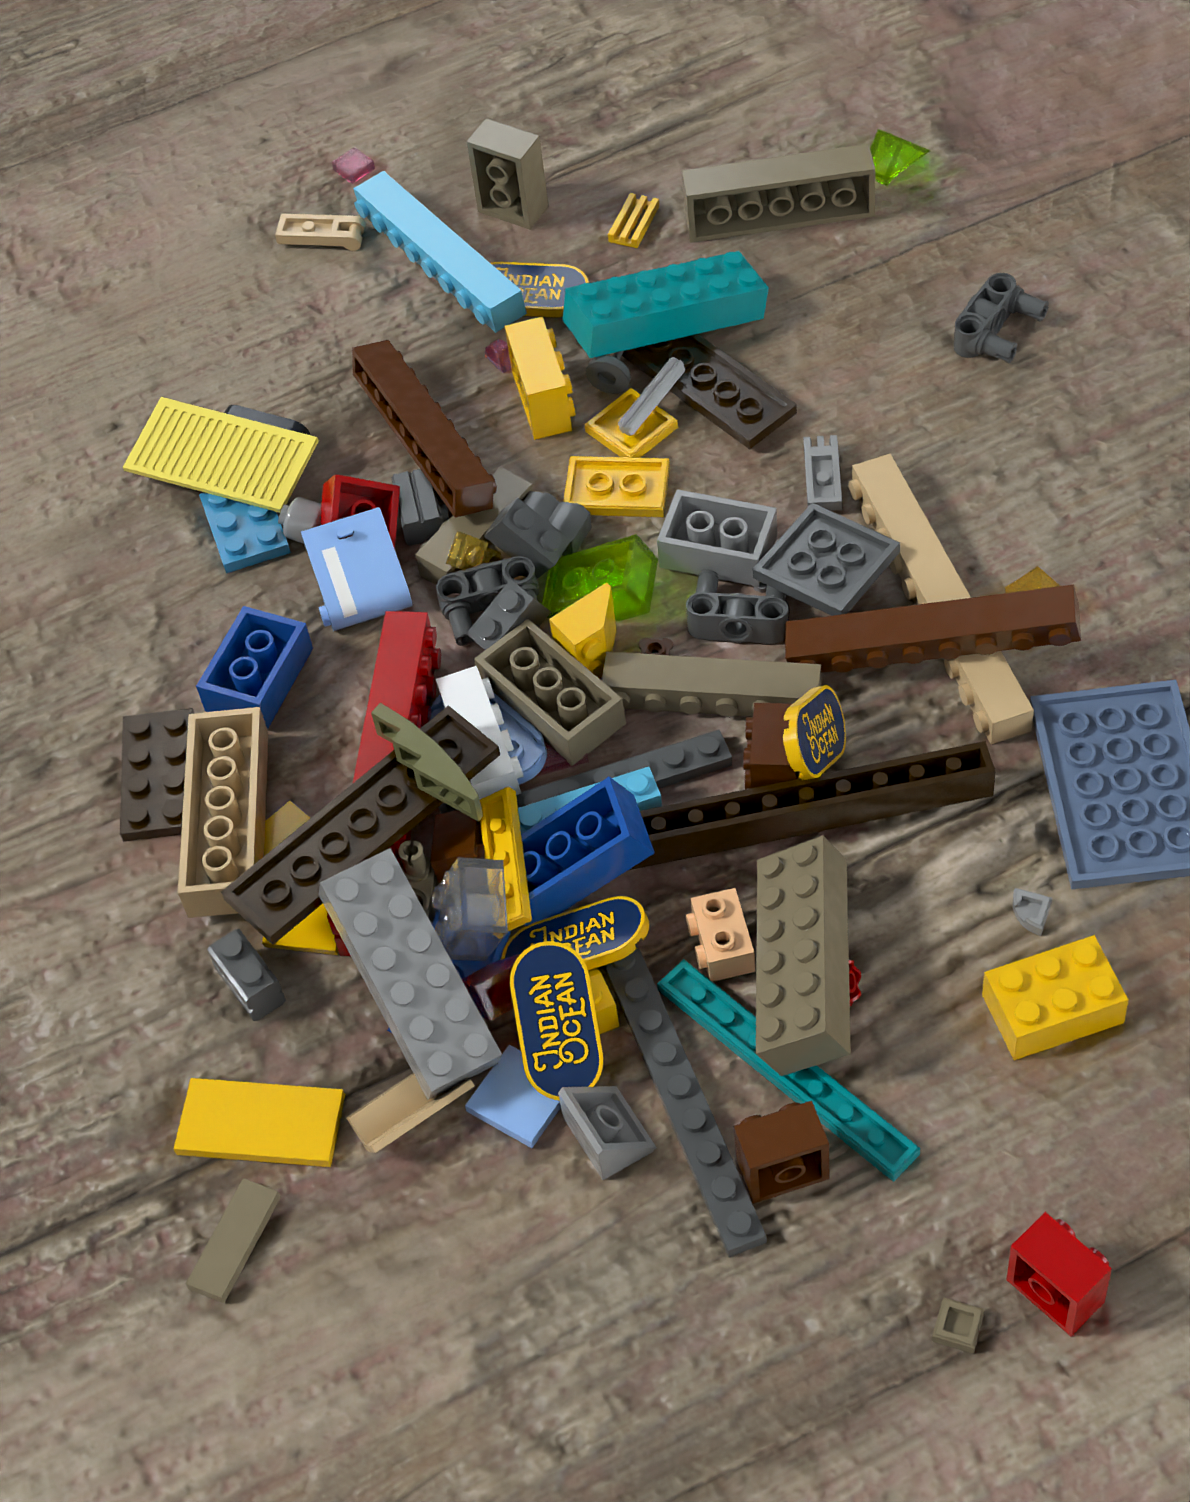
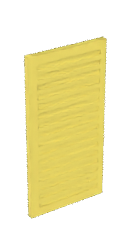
[123,397,319,513]

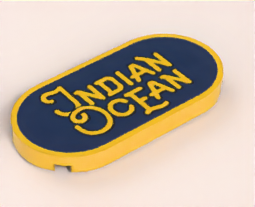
[491,262,589,317]
[783,685,846,780]
[501,896,649,978]
[510,941,603,1101]

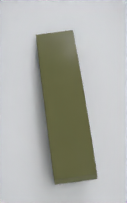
[371,703,483,821]

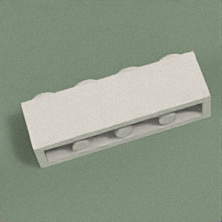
[436,666,524,799]

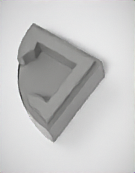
[1013,888,1052,936]

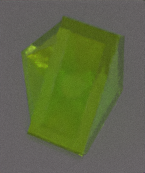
[870,129,930,186]

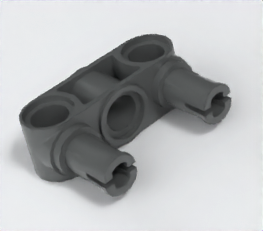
[954,273,1049,363]
[436,556,539,646]
[686,570,790,644]

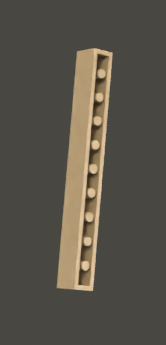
[848,454,1034,745]

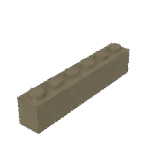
[602,652,821,717]

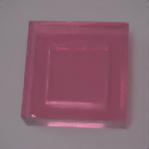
[332,147,375,184]

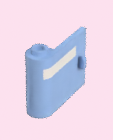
[301,507,413,631]

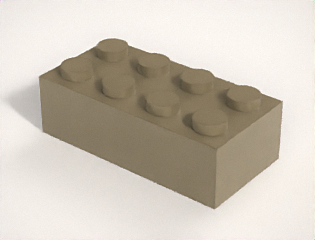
[474,619,626,766]

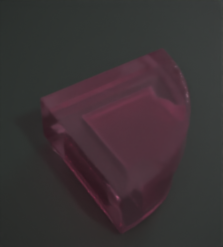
[485,339,511,373]

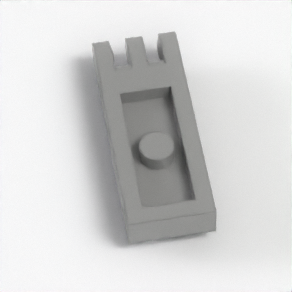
[803,435,842,511]

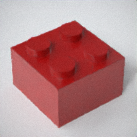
[1006,1212,1112,1336]

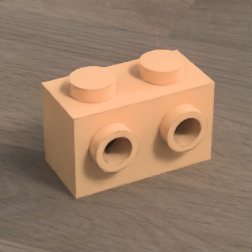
[686,888,756,982]

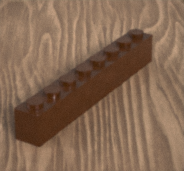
[352,340,497,518]
[785,584,1081,673]

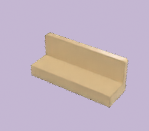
[346,1073,475,1153]

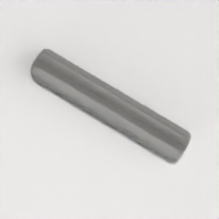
[618,357,685,436]

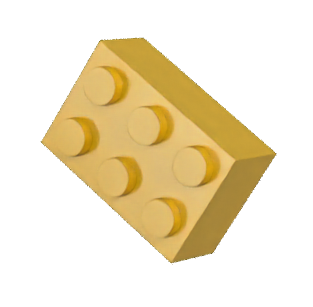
[504,317,576,440]
[982,935,1128,1060]

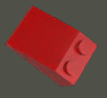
[320,474,400,549]

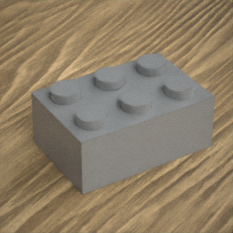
[657,489,778,587]

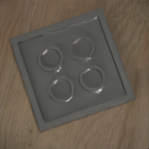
[752,503,900,616]

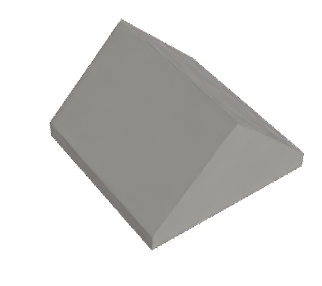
[558,1086,657,1180]

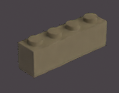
[415,467,533,585]

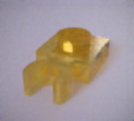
[446,531,501,570]

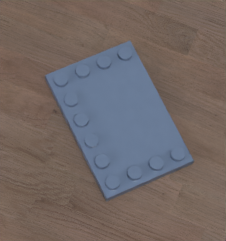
[1030,680,1190,890]

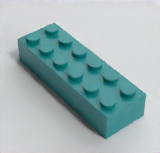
[563,251,769,358]

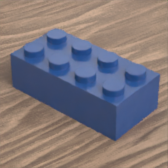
[521,777,655,926]

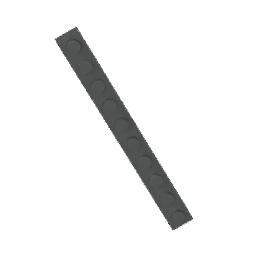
[603,943,767,1257]

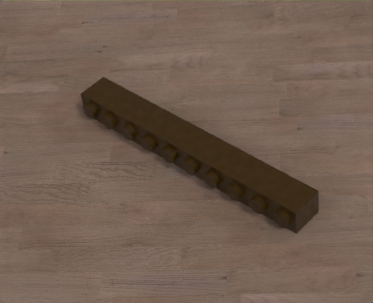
[629,741,996,870]

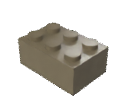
[467,118,549,230]

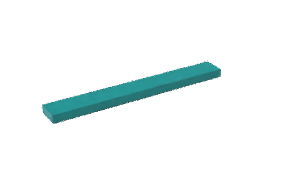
[657,959,921,1182]

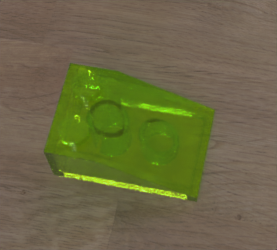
[542,534,658,621]

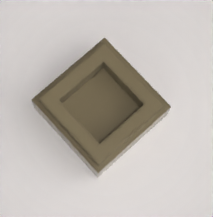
[932,1297,985,1354]

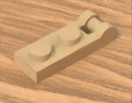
[275,214,366,251]

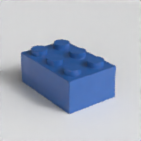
[196,606,313,729]

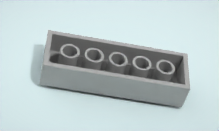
[318,848,502,1100]

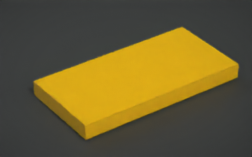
[173,1078,345,1167]

